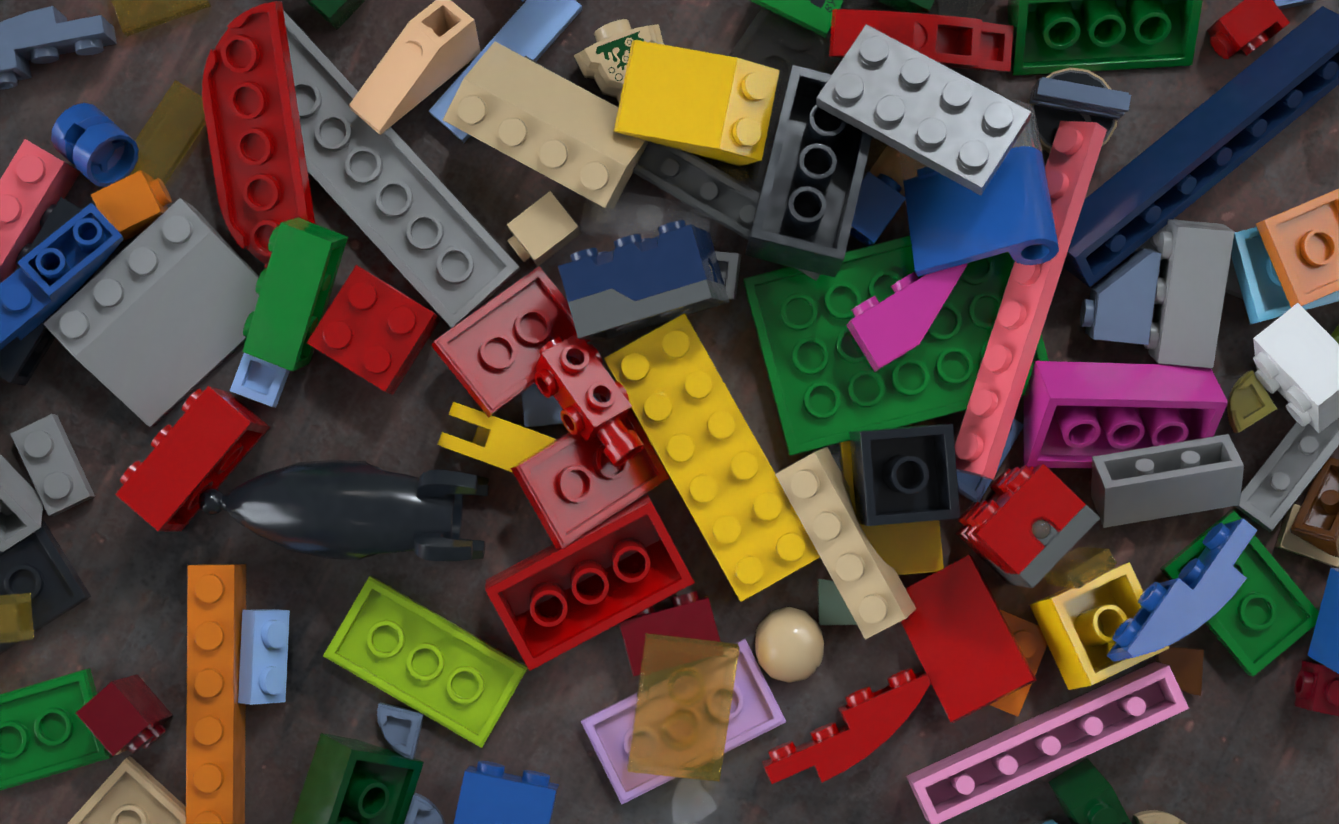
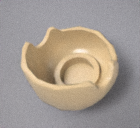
[755,607,824,683]

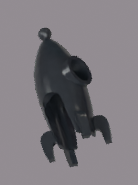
[198,459,489,561]

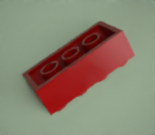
[485,494,695,671]

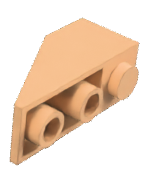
[349,0,481,135]

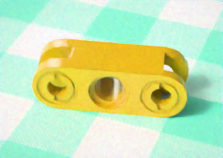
[437,402,556,472]

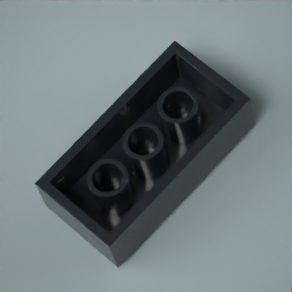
[745,65,872,278]

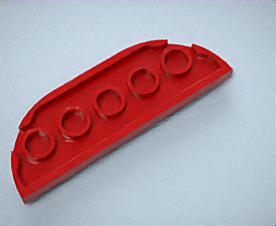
[202,1,315,268]

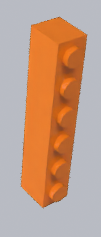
[186,564,246,824]

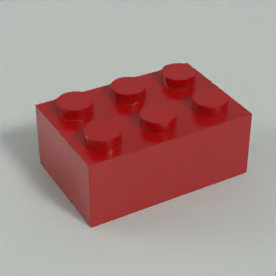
[115,386,270,531]

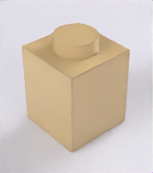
[507,191,581,266]

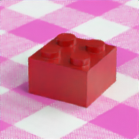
[307,265,441,395]

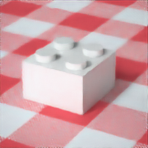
[1253,303,1339,433]

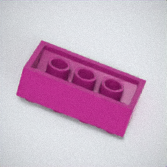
[1024,361,1228,468]

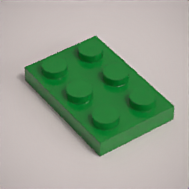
[1160,511,1319,677]

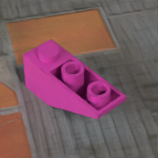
[846,263,968,372]

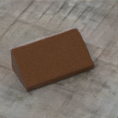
[1290,457,1339,558]

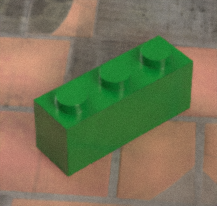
[243,218,348,372]

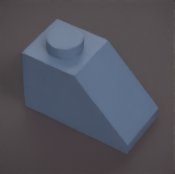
[1080,248,1161,345]

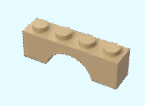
[775,447,916,640]

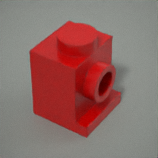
[1207,0,1290,59]

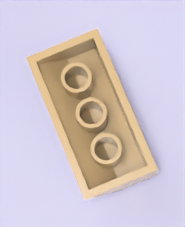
[443,42,649,209]

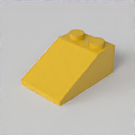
[614,40,780,166]

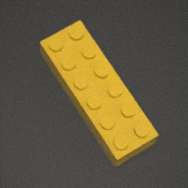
[604,313,820,602]

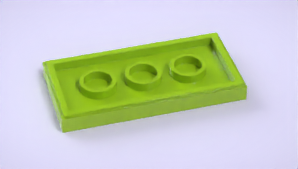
[323,576,528,748]

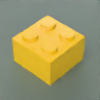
[1030,562,1169,690]

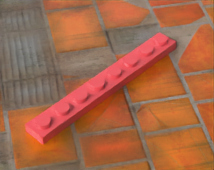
[955,121,1107,480]

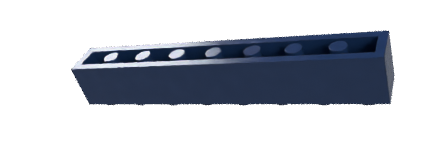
[1063,6,1339,287]

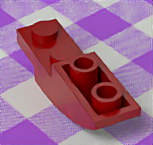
[829,9,1014,73]
[762,668,931,784]

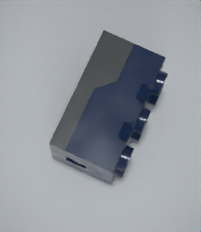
[558,220,729,341]

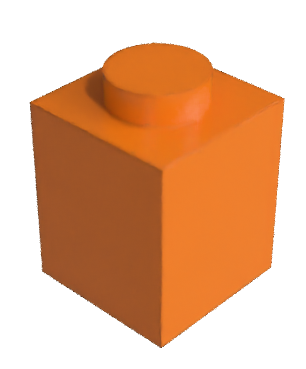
[91,170,172,242]

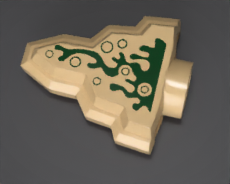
[574,19,664,103]

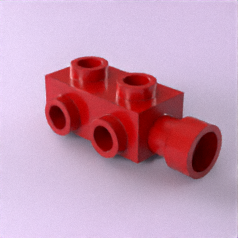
[534,334,645,467]

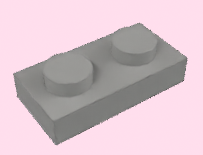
[11,414,95,516]

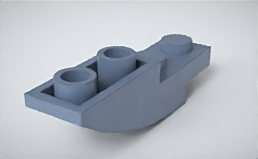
[0,6,117,90]

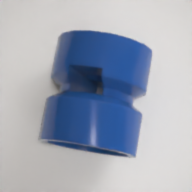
[51,103,139,187]

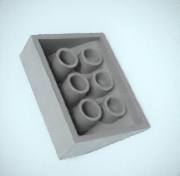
[44,198,259,428]

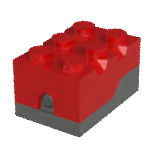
[956,464,1100,588]

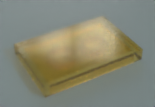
[627,633,740,782]

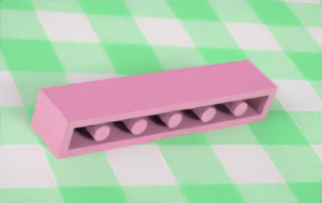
[906,662,1189,824]

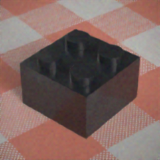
[849,424,960,526]

